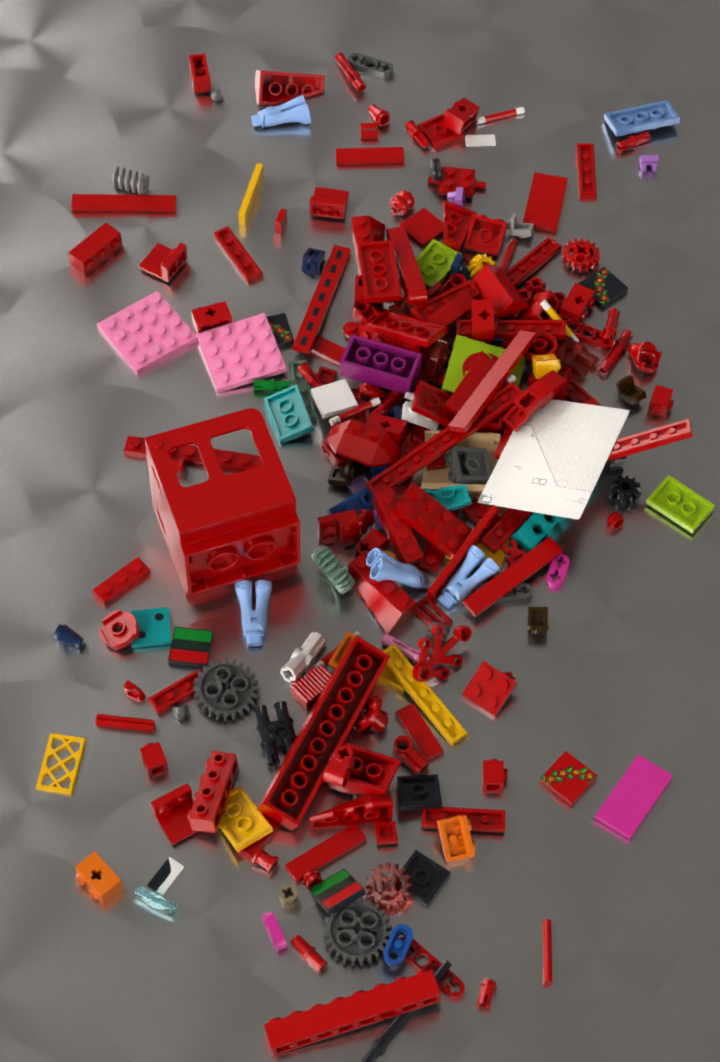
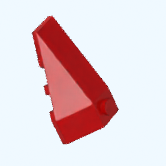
[255,70,325,106]
[309,791,393,830]

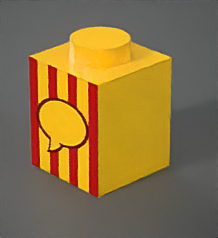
[532,353,561,379]

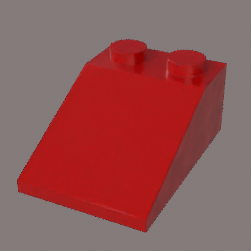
[328,742,401,795]

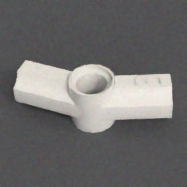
[280,632,326,682]

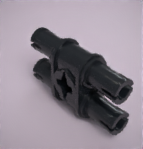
[254,701,297,766]

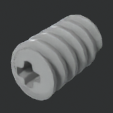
[111,166,150,195]

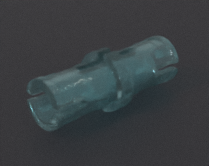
[134,885,178,916]

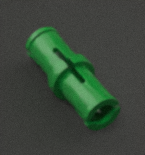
[254,378,291,393]

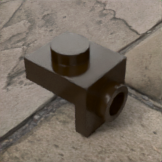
[616,375,646,405]
[328,460,356,486]
[527,607,549,635]

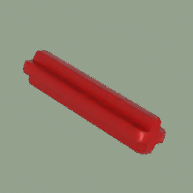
[95,714,155,732]

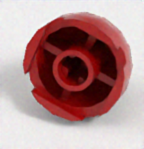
[524,331,558,365]

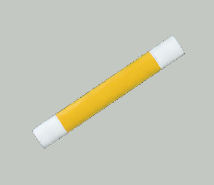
[540,300,579,345]

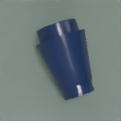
[53,624,84,649]

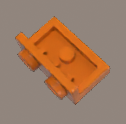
[437,815,476,862]

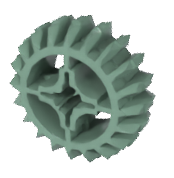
[311,545,355,594]

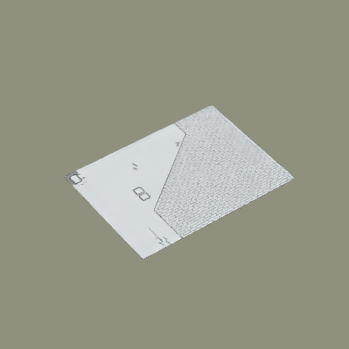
[478,399,630,520]

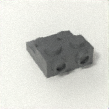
[445,447,492,484]

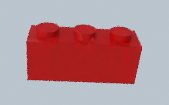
[68,222,122,275]

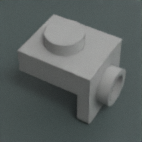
[507,213,534,238]

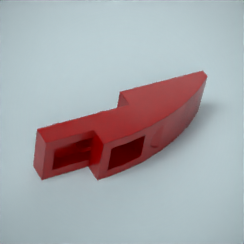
[501,370,567,432]

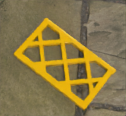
[36,733,86,795]

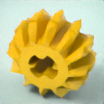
[468,253,497,277]

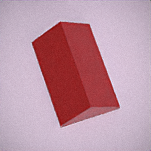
[472,263,528,320]

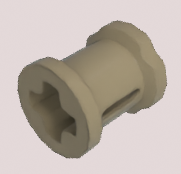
[279,884,298,910]

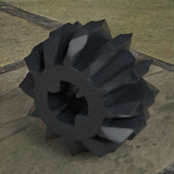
[609,475,642,507]

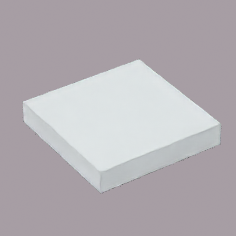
[311,379,358,419]

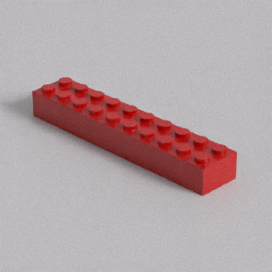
[256,635,390,831]

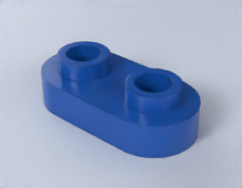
[383,924,413,967]

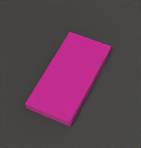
[595,754,673,840]

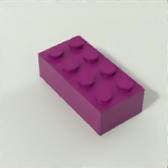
[340,334,422,394]

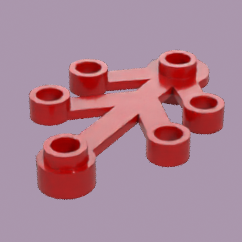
[412,624,472,682]

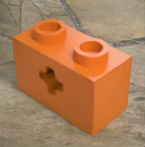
[75,851,123,904]

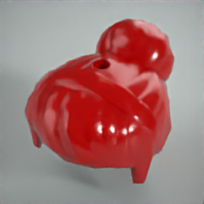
[628,341,662,374]

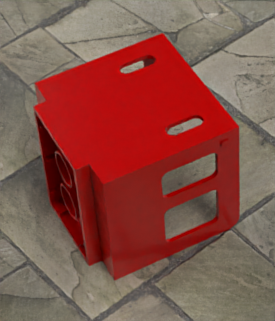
[145,408,301,598]

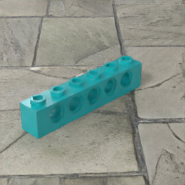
[511,473,602,553]

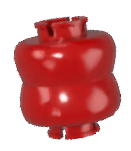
[390,190,415,216]

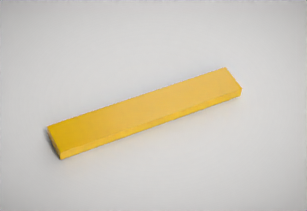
[383,644,468,747]

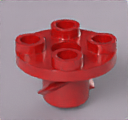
[353,696,389,732]

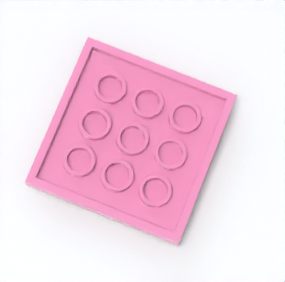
[97,291,198,375]
[196,313,287,393]

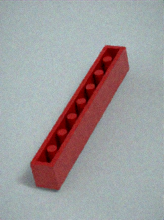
[264,970,441,1056]

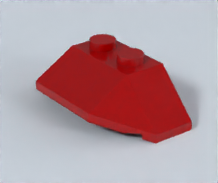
[326,419,402,467]

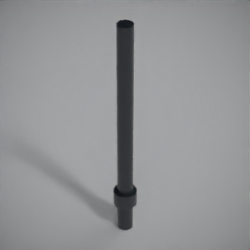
[362,960,452,1062]

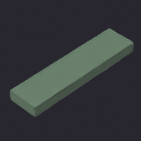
[289,360,317,423]

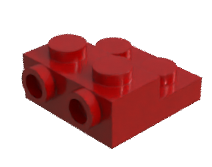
[464,214,507,257]
[317,509,363,547]

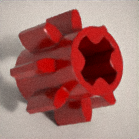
[525,277,546,298]

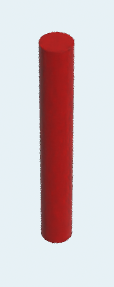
[500,238,518,272]
[543,919,552,984]

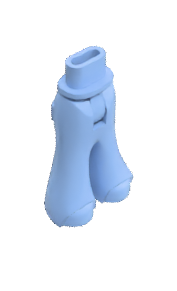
[251,95,311,128]
[437,545,500,610]
[366,548,430,589]
[235,580,272,646]

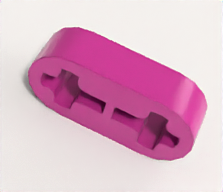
[546,554,570,589]
[262,911,288,952]

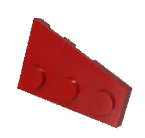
[443,200,477,250]

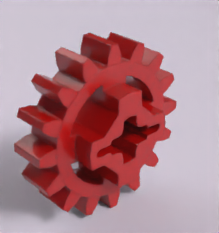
[562,238,601,273]

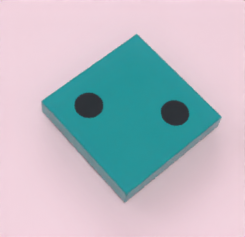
[130,607,172,648]

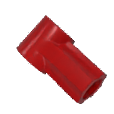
[392,735,430,775]

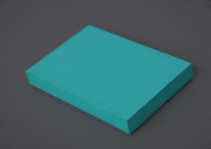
[264,384,315,445]

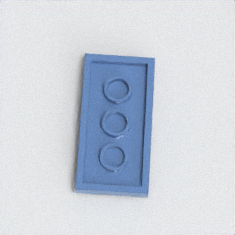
[604,100,680,137]

